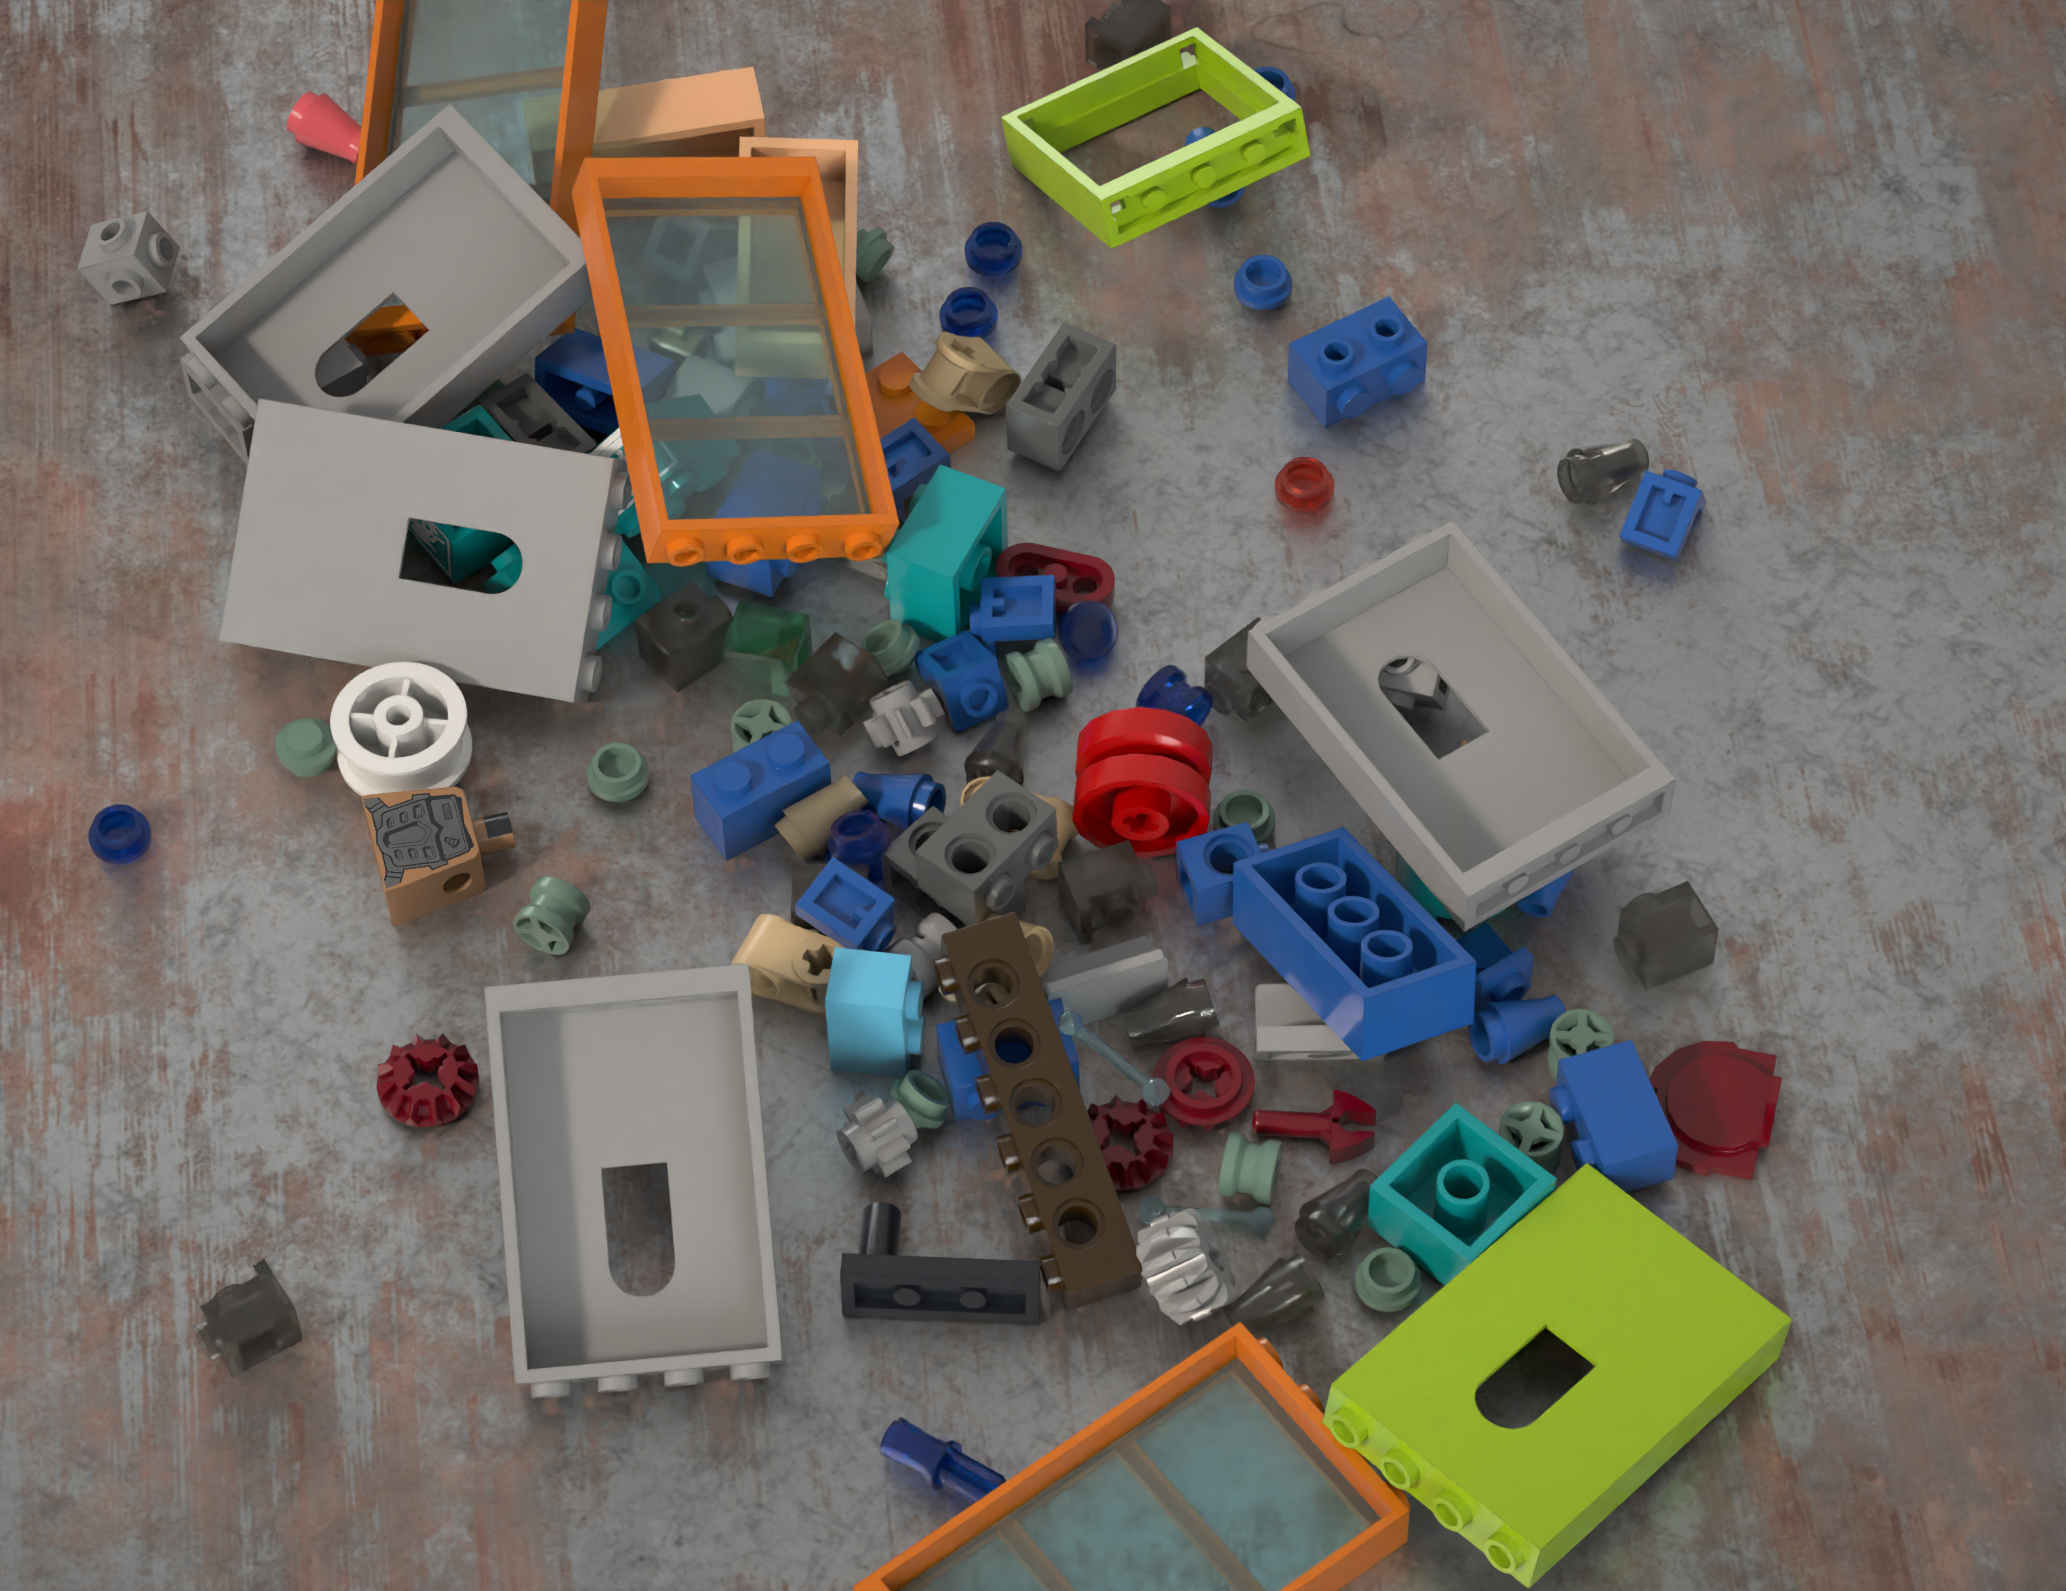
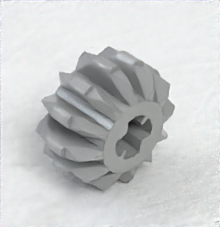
[1136,1208,1235,1325]

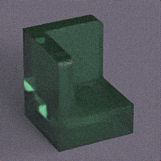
[723,601,813,699]

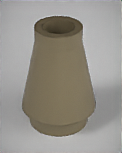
[775,774,869,863]

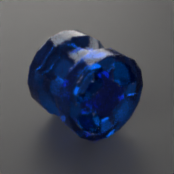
[1136,665,1213,727]

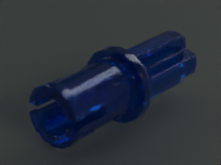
[880,1417,1006,1504]

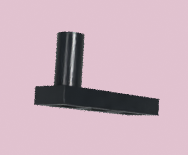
[840,1202,1041,1324]

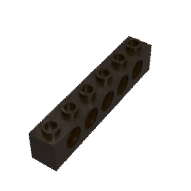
[933,911,1143,1311]

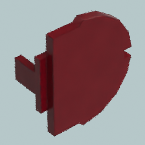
[1649,1041,1782,1180]

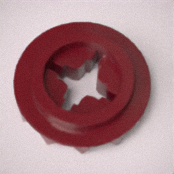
[376,1033,479,1127]
[1152,1037,1255,1133]
[1087,1094,1173,1191]

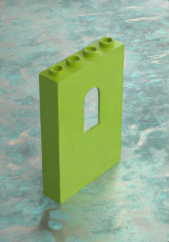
[1322,1163,1792,1589]

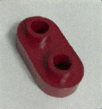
[996,542,1115,618]

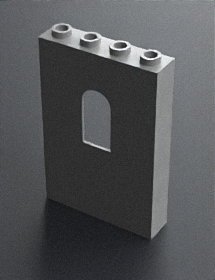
[180,104,593,429]
[220,398,632,703]
[1246,520,1676,932]
[484,964,783,1399]

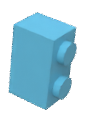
[825,947,926,1078]

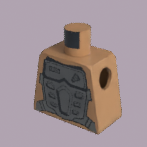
[361,787,516,926]

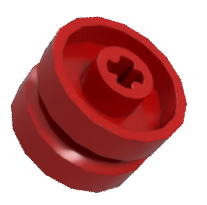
[1072,707,1213,858]

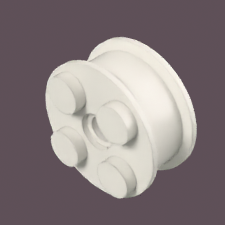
[330,662,473,796]

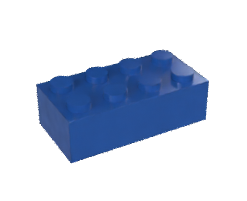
[1232,827,1477,1061]

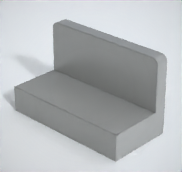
[1040,935,1168,1029]
[1255,984,1385,1061]

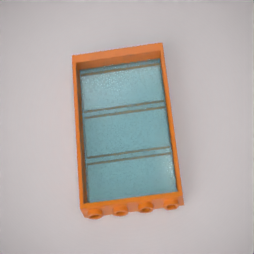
[344,0,608,357]
[571,156,899,567]
[852,1322,1410,1591]

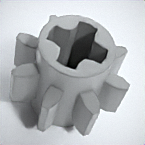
[863,680,945,756]
[837,1094,918,1178]

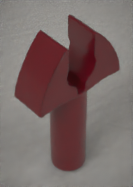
[1252,1090,1376,1164]

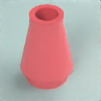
[287,91,361,165]

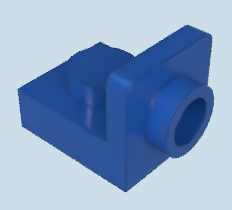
[880,418,951,522]
[1619,469,1706,562]
[970,575,1057,660]
[914,630,1009,731]
[795,857,897,952]
[1456,922,1534,1013]

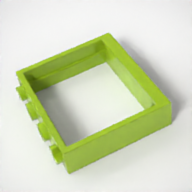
[1001,27,1310,249]

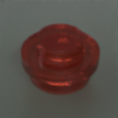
[1274,457,1335,514]

